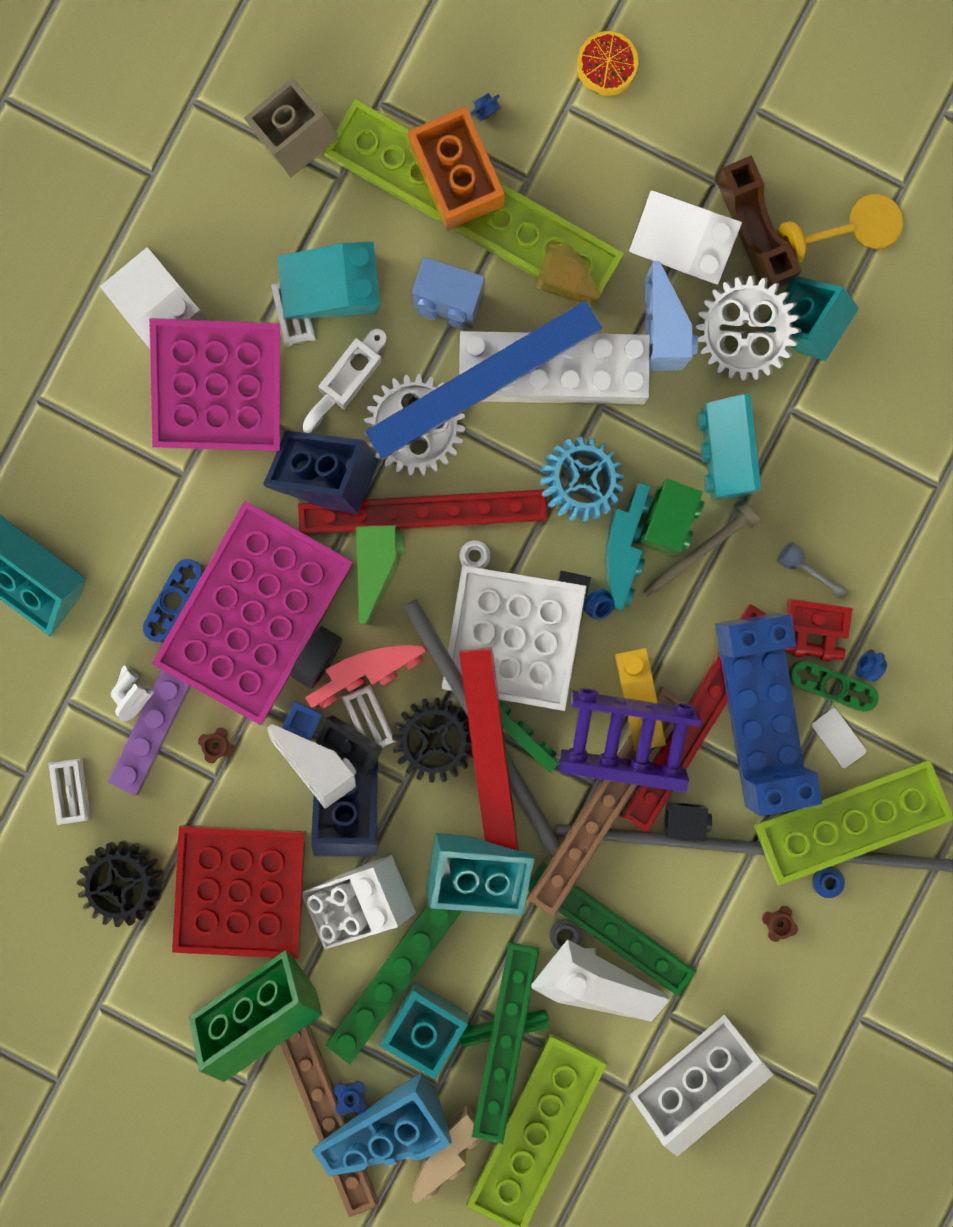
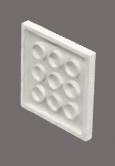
[442,565,587,711]

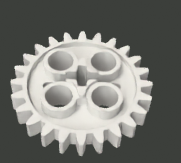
[696,276,801,381]
[364,374,466,477]

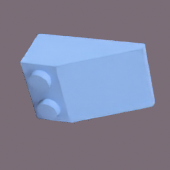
[645,261,698,371]

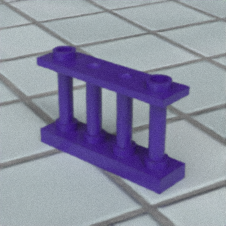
[559,688,702,792]

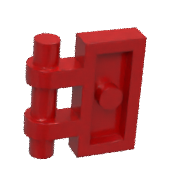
[785,599,853,662]

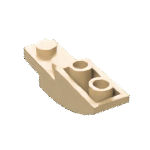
[412,1104,481,1204]

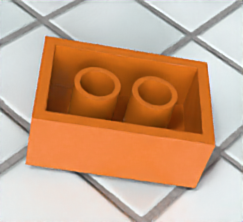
[407,106,505,231]

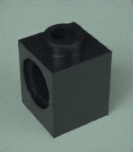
[663,802,712,840]

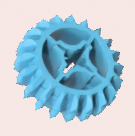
[539,437,624,522]

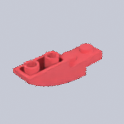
[305,645,426,709]

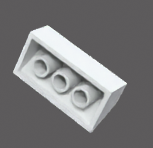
[629,1015,774,1157]

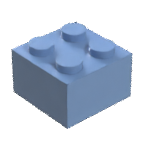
[412,257,485,329]

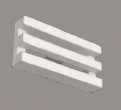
[271,283,316,347]
[342,684,396,747]
[48,758,91,825]

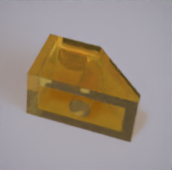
[536,243,600,307]

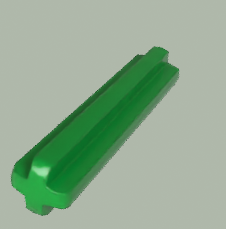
[459,1010,550,1047]

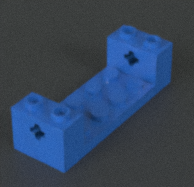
[715,613,822,816]

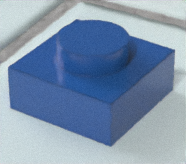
[282,701,324,741]

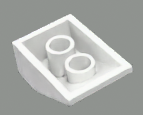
[629,190,742,285]
[100,247,207,348]

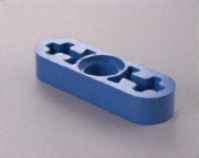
[143,559,204,642]

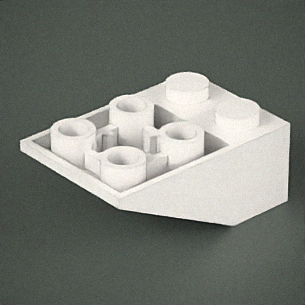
[302,855,416,950]

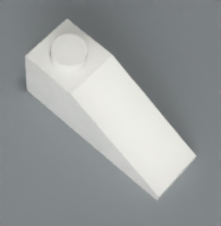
[267,724,356,809]

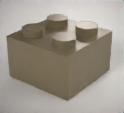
[244,77,339,178]

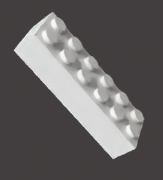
[459,331,650,404]

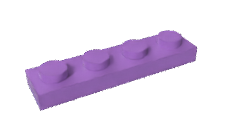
[108,670,191,796]

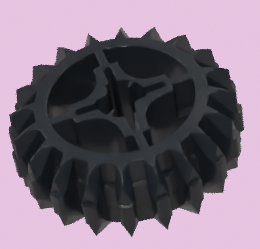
[392,697,473,783]
[77,840,164,927]

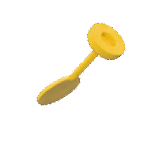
[777,194,903,264]

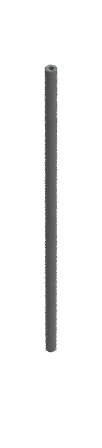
[556,824,953,872]

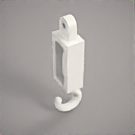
[303,329,387,433]

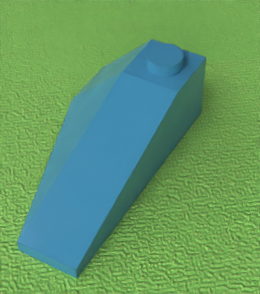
[312,1073,452,1176]

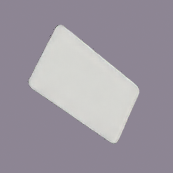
[812,708,867,768]

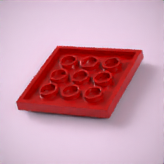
[172,825,306,959]

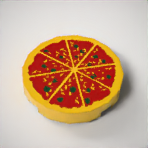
[576,31,639,96]

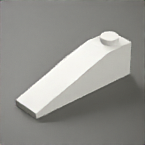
[531,940,670,1022]

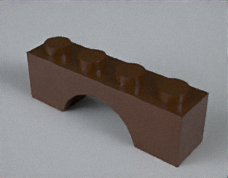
[716,155,802,288]

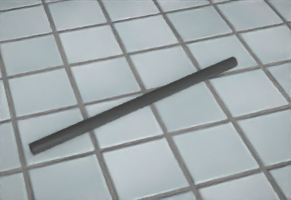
[403,599,561,858]

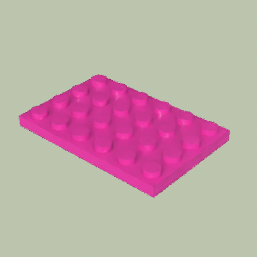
[152,500,354,725]

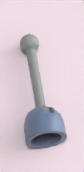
[777,541,846,597]

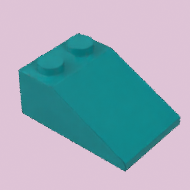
[277,242,380,319]
[426,833,534,915]

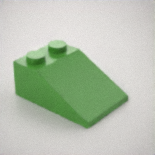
[356,526,405,624]

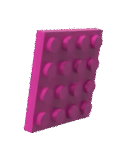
[149,318,281,451]

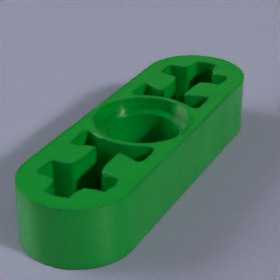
[789,661,879,712]

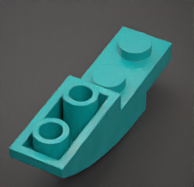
[605,483,653,611]

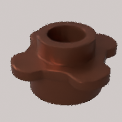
[198,728,234,764]
[762,906,798,942]

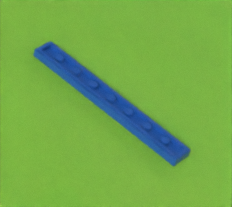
[365,300,602,460]

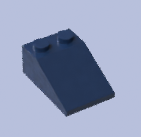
[263,431,380,514]
[311,760,378,856]

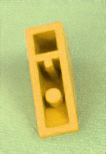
[615,648,666,752]

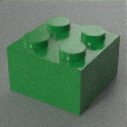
[637,478,705,556]

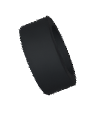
[290,626,342,689]

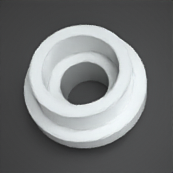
[459,540,490,569]

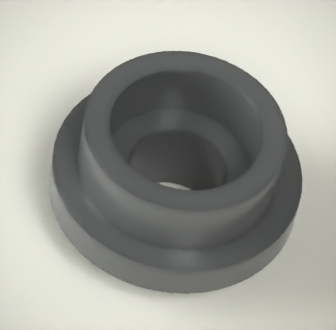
[550,920,581,950]

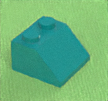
[762,276,859,361]

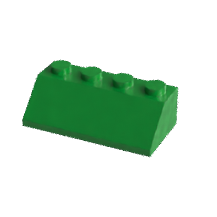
[189,950,322,1082]

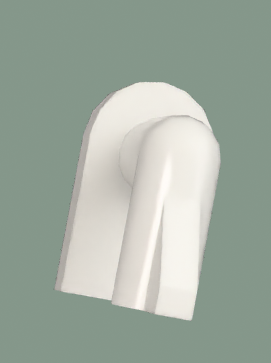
[111,665,154,721]

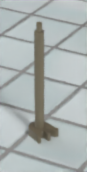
[643,500,760,596]

